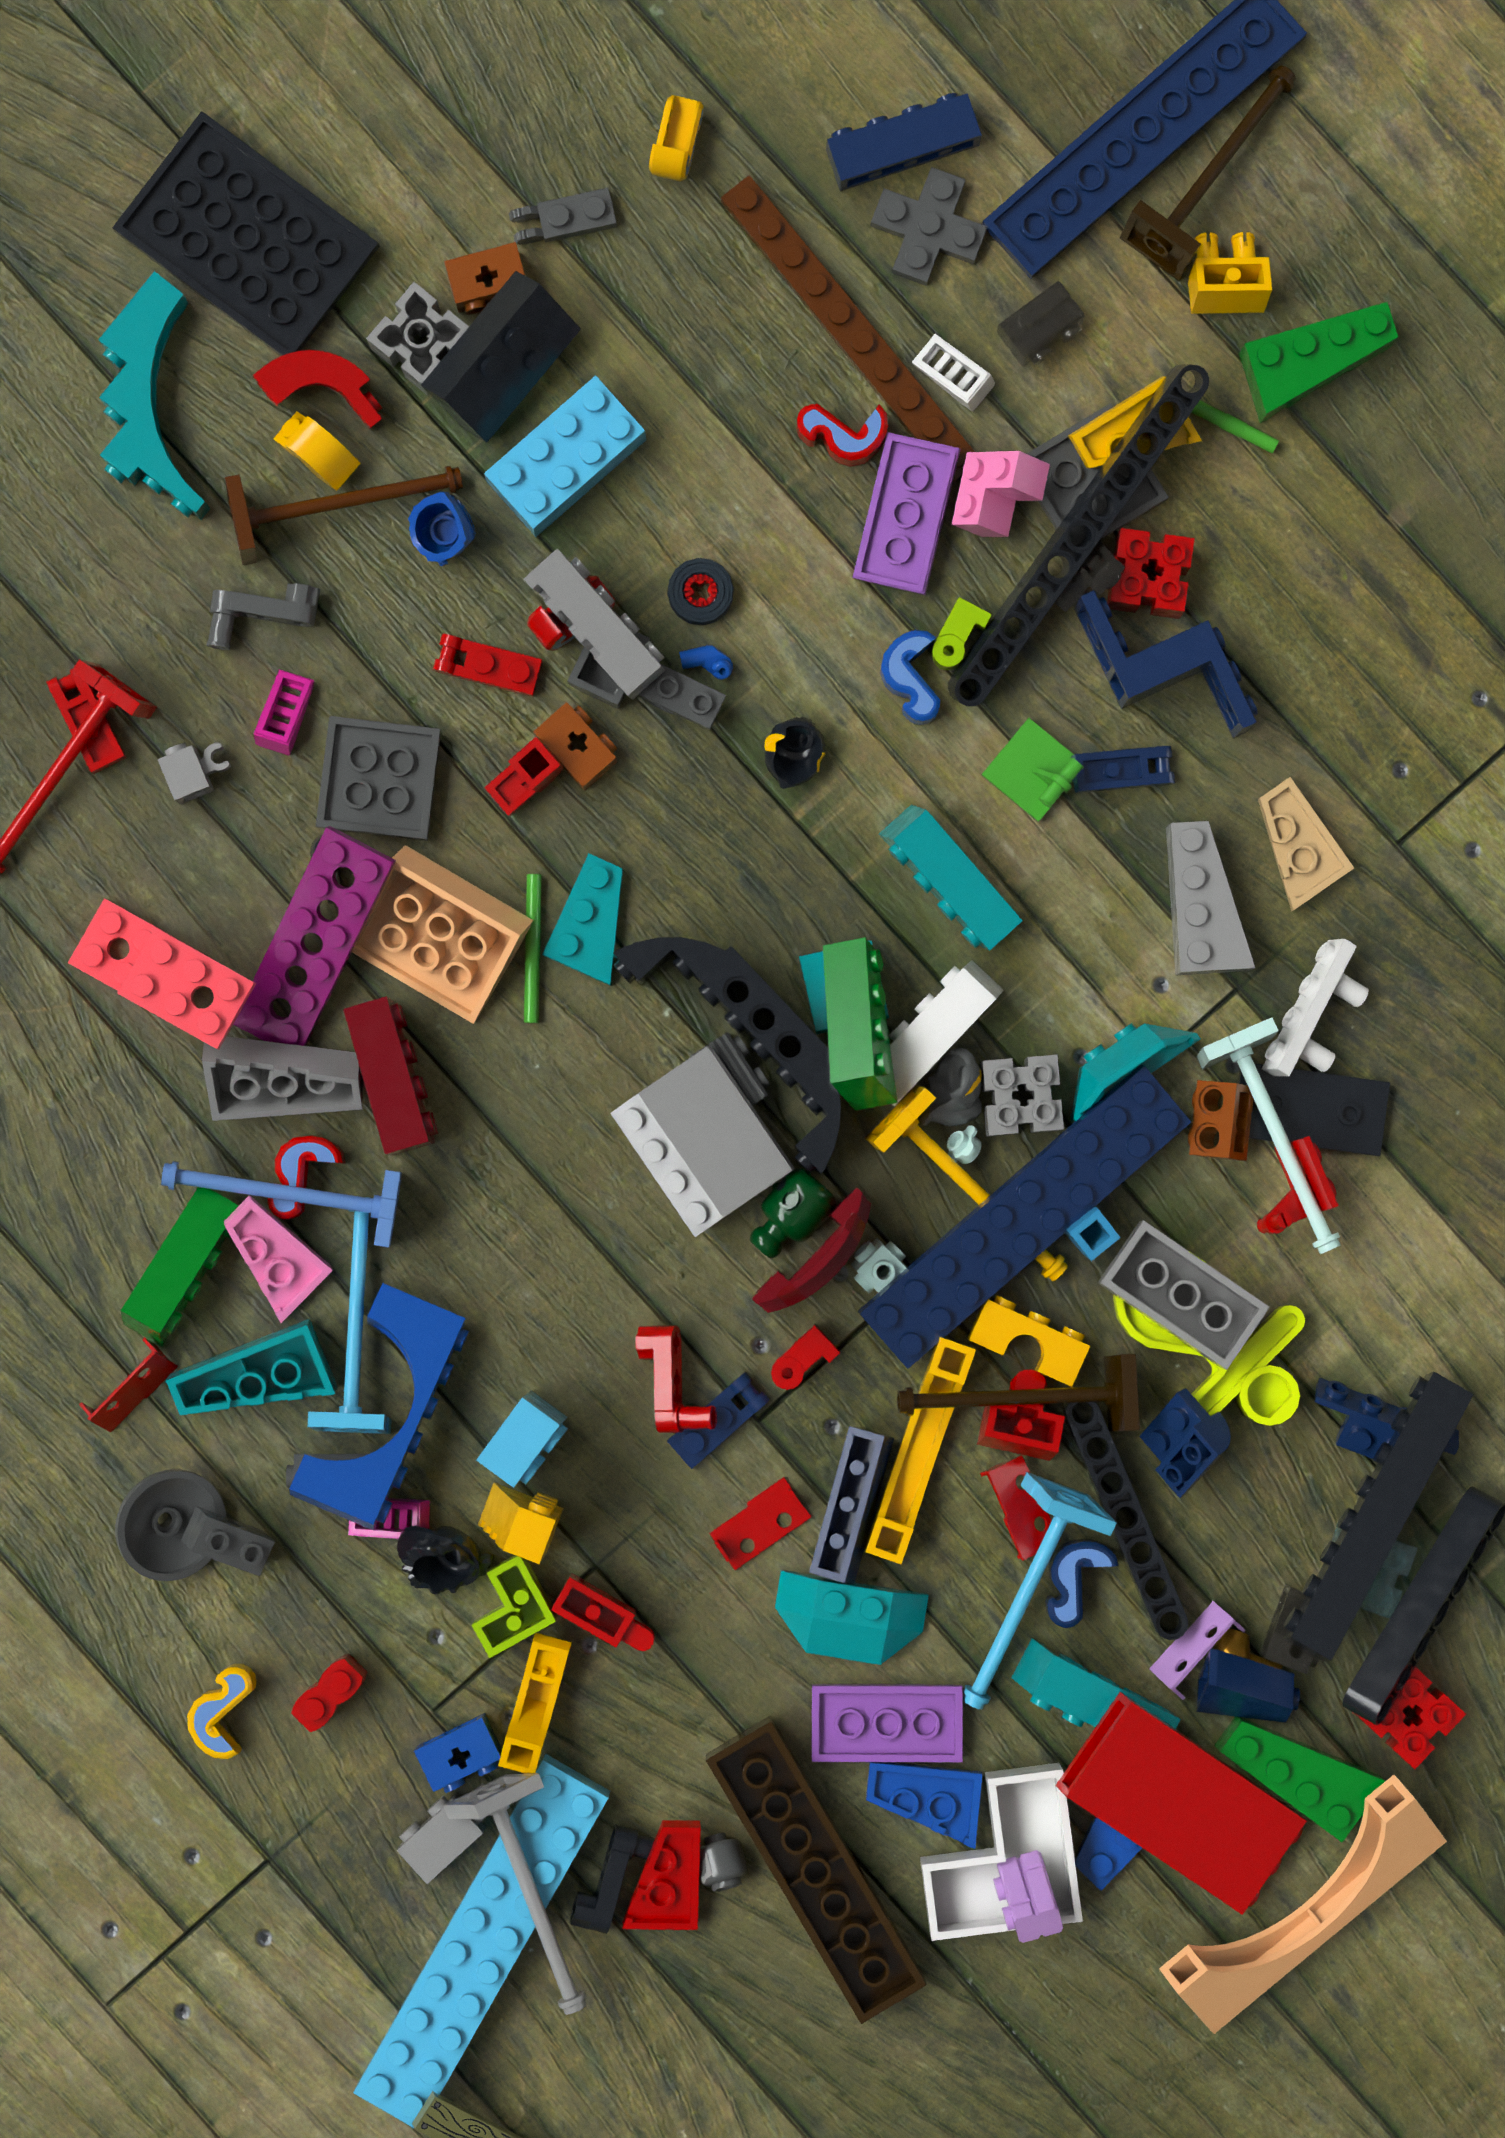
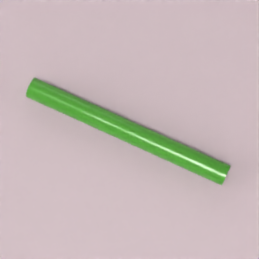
[524,874,542,1023]

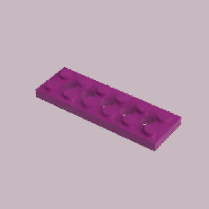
[233,826,396,1046]

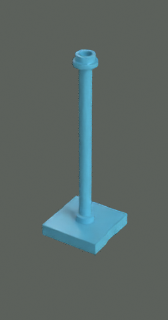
[307,1197,391,1434]
[963,1472,1117,1709]

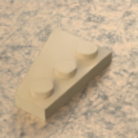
[1258,777,1354,912]

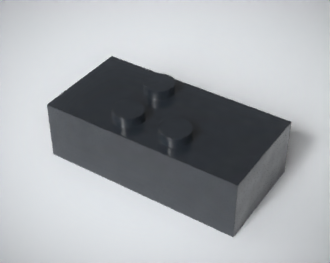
[421,271,581,443]

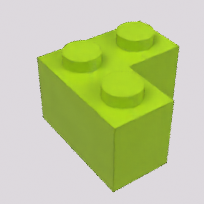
[472,1555,558,1658]

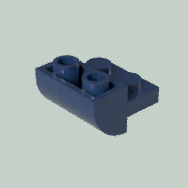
[1139,1388,1231,1498]

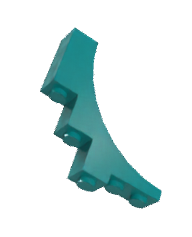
[98,271,210,520]

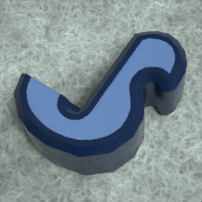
[1045,1539,1119,1628]

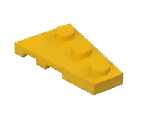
[1068,376,1202,468]

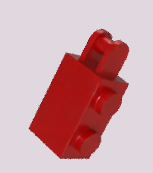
[551,1573,655,1651]

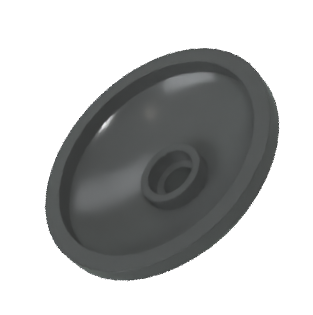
[115,1469,226,1581]

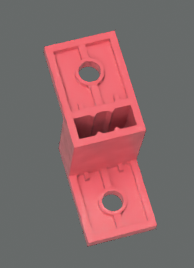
[68,898,256,1050]

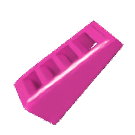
[253,669,315,755]
[348,1498,430,1539]

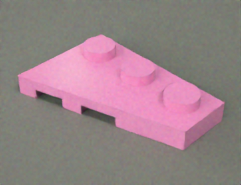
[224,1195,333,1323]

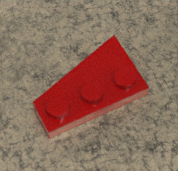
[622,1820,701,1930]

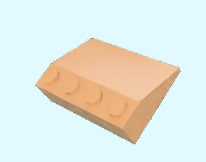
[352,845,534,1024]

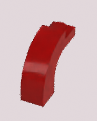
[252,350,382,429]

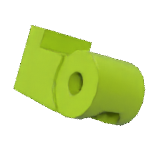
[932,597,992,670]

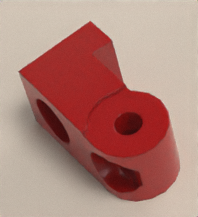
[771,1324,840,1390]

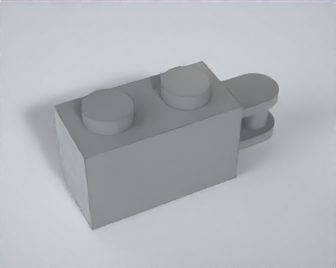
[397,1783,488,1884]

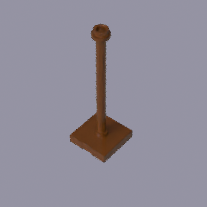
[225,466,463,565]

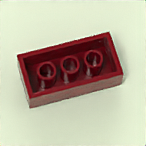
[343,996,439,1156]

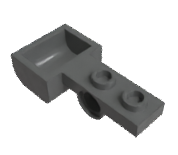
[567,632,726,730]

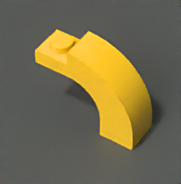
[498,1633,572,1773]

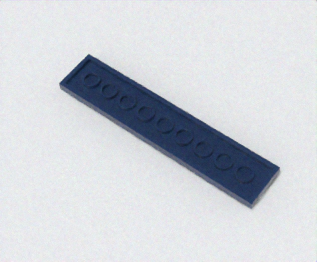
[982,0,1307,279]
[858,1064,1191,1369]

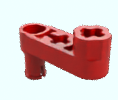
[635,1325,717,1433]

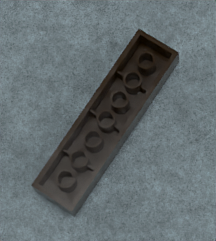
[706,1715,927,2024]

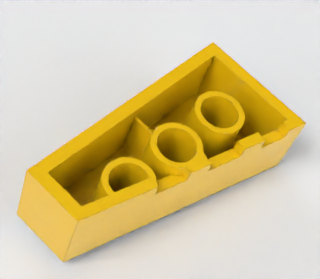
[478,1483,564,1564]

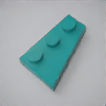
[542,853,623,986]

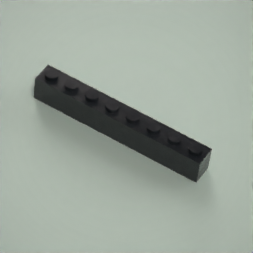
[1284,1372,1474,1662]

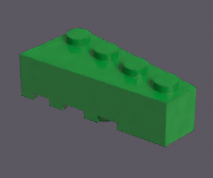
[1239,302,1398,424]
[823,937,898,1111]
[121,1187,239,1347]
[1214,1717,1386,1842]

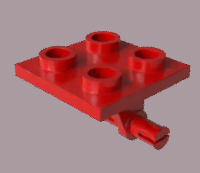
[1257,1136,1339,1234]

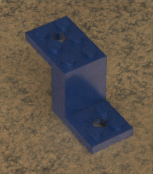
[1074,590,1258,738]

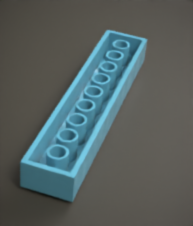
[353,1754,610,2128]

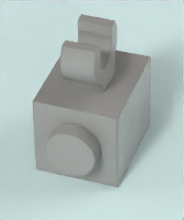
[158,743,231,805]

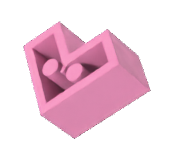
[952,451,1050,537]

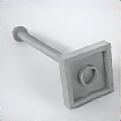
[443,1773,586,2015]

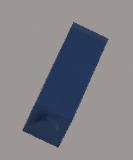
[1196,1649,1300,1723]

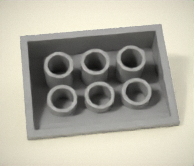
[610,1045,795,1237]

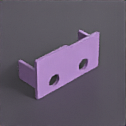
[1149,1601,1245,1700]

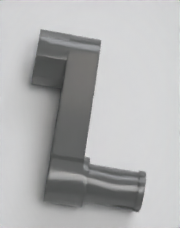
[206,583,320,650]

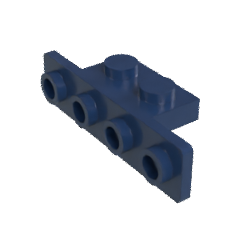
[1315,1378,1459,1459]

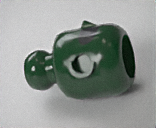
[749,1168,836,1259]

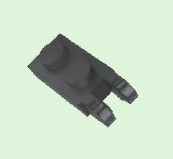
[509,187,617,245]

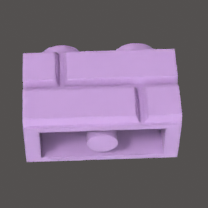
[993,1850,1063,1943]

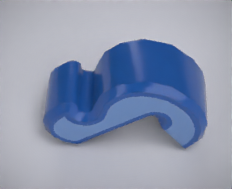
[880,630,941,725]

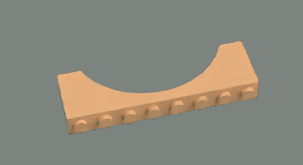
[1159,1775,1447,2034]

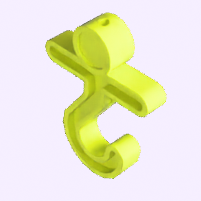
[1113,1251,1305,1426]

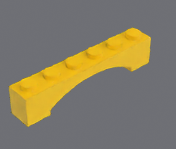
[864,1337,976,1564]

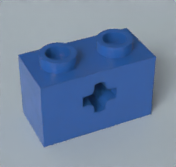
[414,1713,502,1793]

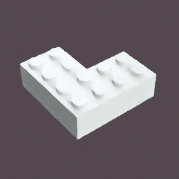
[920,1763,1083,1941]

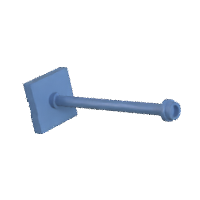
[161,1161,402,1247]

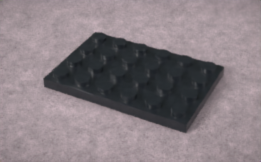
[112,111,380,356]

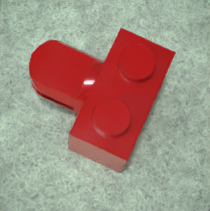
[977,1369,1065,1461]

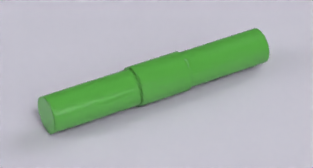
[1191,400,1279,454]

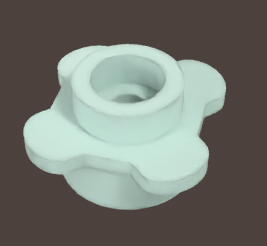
[947,1125,981,1164]

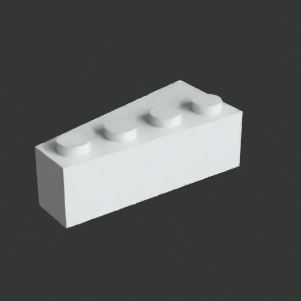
[889,960,1004,1106]

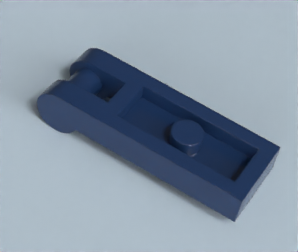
[1071,746,1176,793]
[667,1372,770,1469]

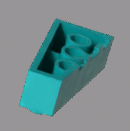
[878,805,1023,951]
[166,1318,338,1415]
[1011,1638,1181,1729]

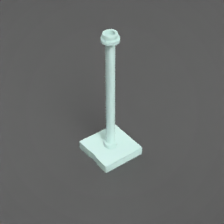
[1196,1017,1341,1254]

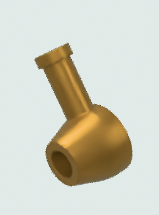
[1213,1628,1282,1669]

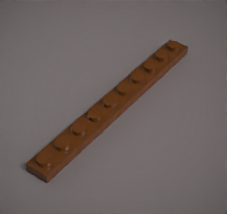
[720,175,975,485]

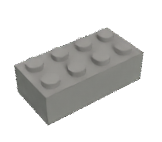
[1098,1220,1270,1370]

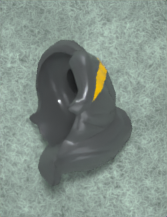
[919,1047,982,1126]

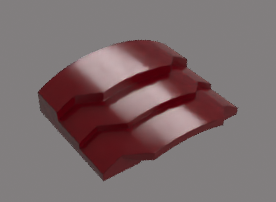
[752,1188,871,1313]

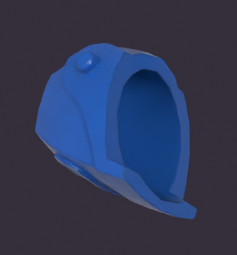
[408,492,476,567]

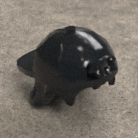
[397,1526,494,1594]

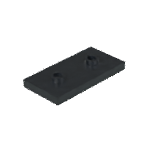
[1238,1063,1390,1156]

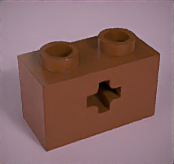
[444,242,525,315]
[533,702,618,791]

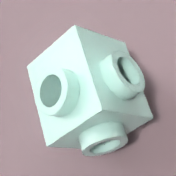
[851,1238,907,1294]

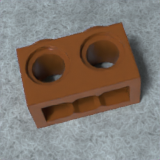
[1188,1080,1253,1161]

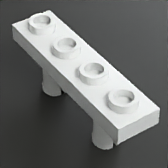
[1262,939,1369,1076]

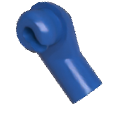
[679,645,733,680]

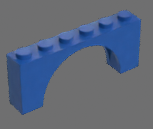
[289,1283,469,1531]

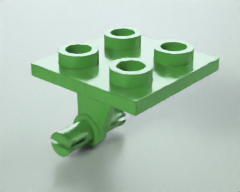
[981,718,1084,822]

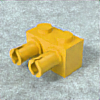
[1188,232,1272,314]

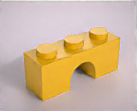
[967,1295,1090,1387]

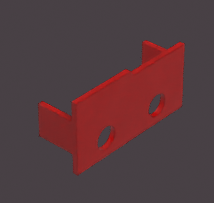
[79,1337,178,1432]
[980,1455,1060,1561]
[709,1477,811,1570]

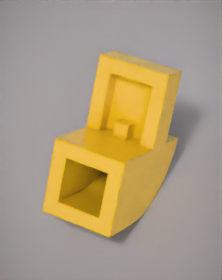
[273,411,361,491]

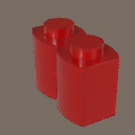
[291,1654,368,1732]

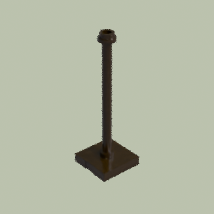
[1120,65,1296,281]
[897,1354,1140,1431]

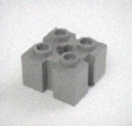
[366,282,469,396]
[980,1055,1064,1137]

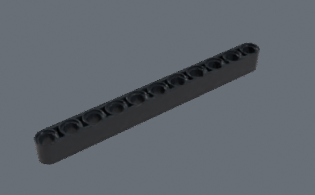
[948,364,1209,706]

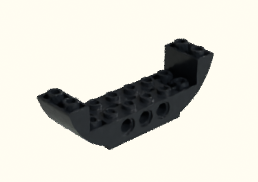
[613,937,841,1174]

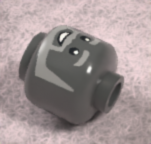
[699,1833,748,1892]

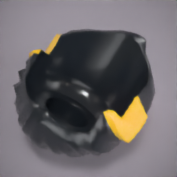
[764,717,826,789]

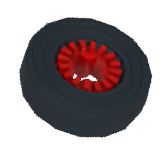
[667,558,734,625]

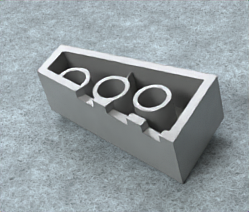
[524,549,666,700]
[1166,821,1255,975]
[202,1036,364,1121]

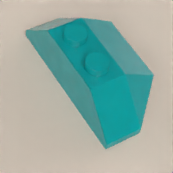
[1070,1023,1201,1123]
[775,1570,929,1665]

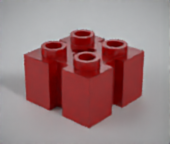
[1107,528,1195,619]
[1353,1667,1466,1769]

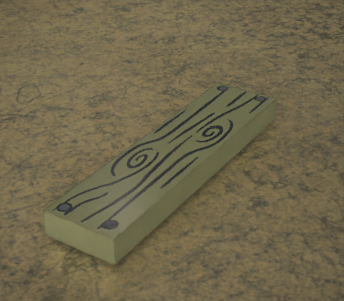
[412,2091,522,2138]

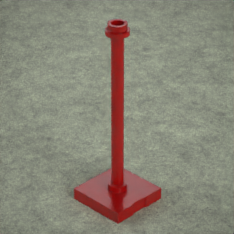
[0,659,157,873]

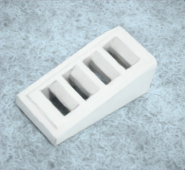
[912,334,995,412]

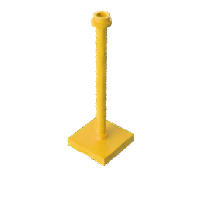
[865,1085,1068,1281]

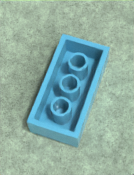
[484,375,646,537]
[476,1390,568,1488]

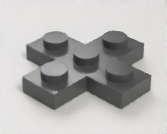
[870,167,987,286]

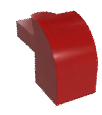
[484,737,564,816]

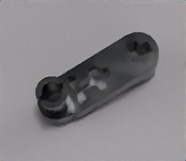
[570,1824,655,1934]

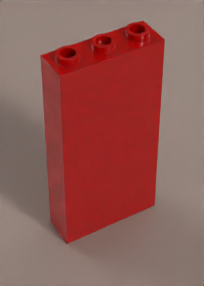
[1055,1692,1307,1915]

